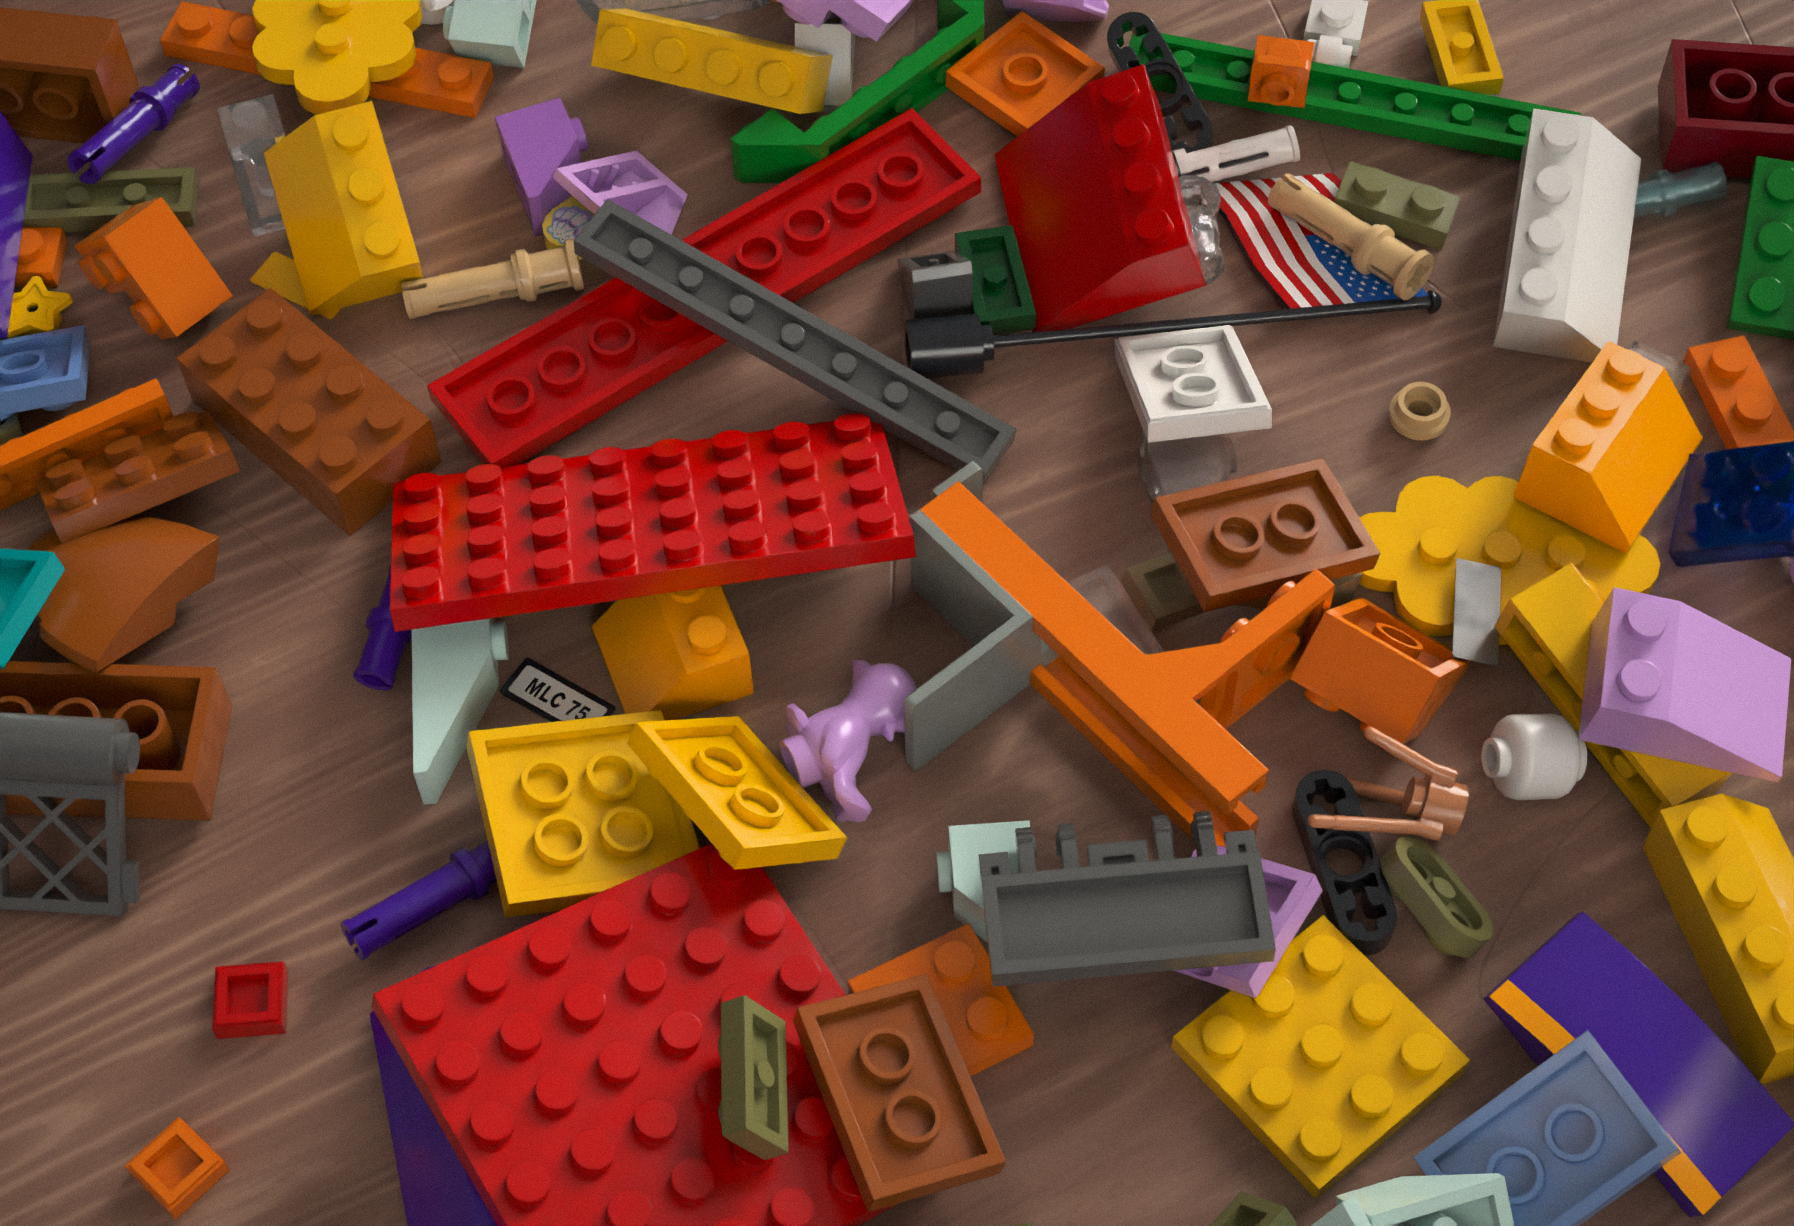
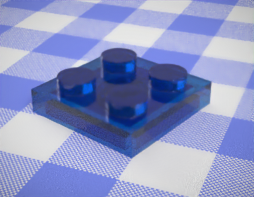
[1668,441,1794,567]

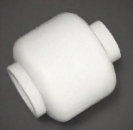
[1481,713,1587,800]

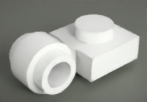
[1303,0,1368,68]

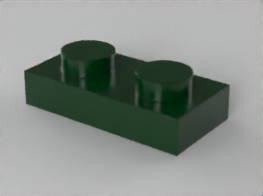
[955,225,1036,335]

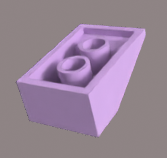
[1578,587,1791,783]

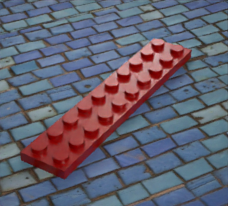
[427,108,981,468]

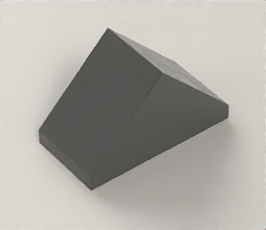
[897,250,973,319]

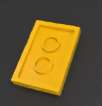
[627,716,847,870]

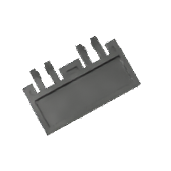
[979,811,1276,987]

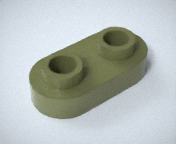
[1380,836,1494,958]

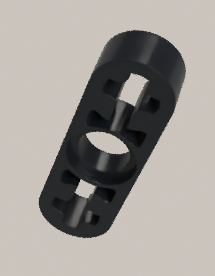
[1107,12,1213,153]
[1293,770,1397,956]

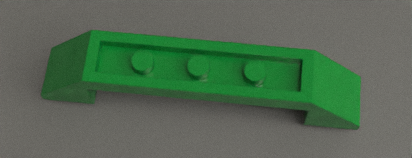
[730,0,984,183]

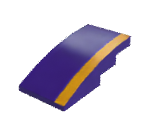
[1483,912,1794,1217]

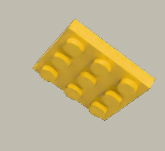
[466,710,699,918]
[1171,915,1471,1199]

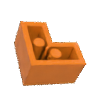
[75,197,233,340]

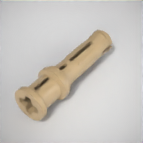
[1268,173,1434,300]
[401,239,585,319]

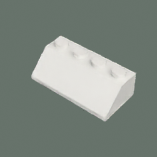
[1493,108,1641,363]

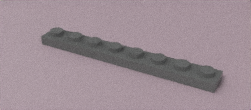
[574,199,1016,485]

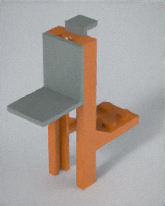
[904,461,1335,847]

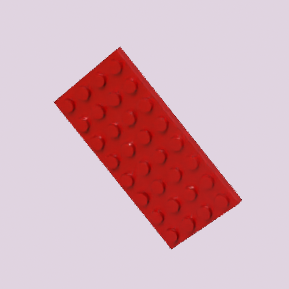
[390,413,916,632]

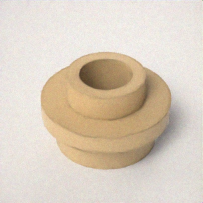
[1389,382,1451,440]

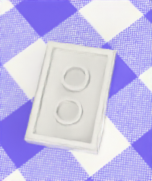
[1114,325,1272,443]

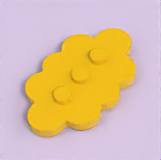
[252,0,423,115]
[1359,475,1660,645]

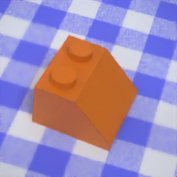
[1290,597,1471,744]

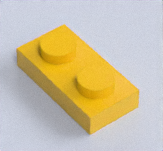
[1419,0,1504,95]

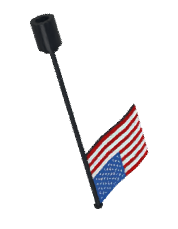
[904,173,1442,378]

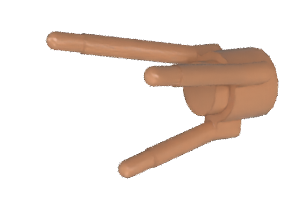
[1307,727,1469,841]

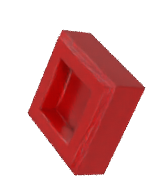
[212,961,288,1039]

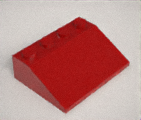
[994,64,1206,332]

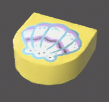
[542,196,594,260]

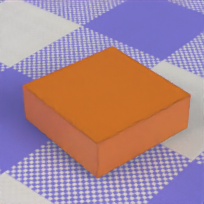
[125,1117,230,1220]

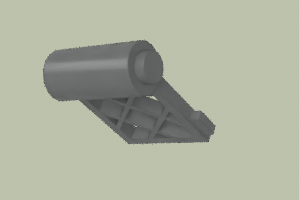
[0,712,140,916]

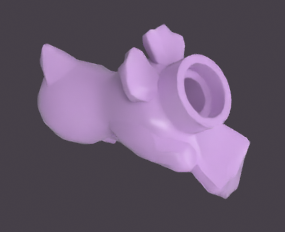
[779,660,917,822]

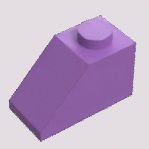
[495,98,588,237]

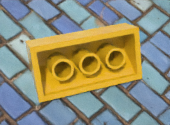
[1643,793,1794,1085]

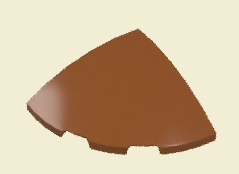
[27,516,220,673]

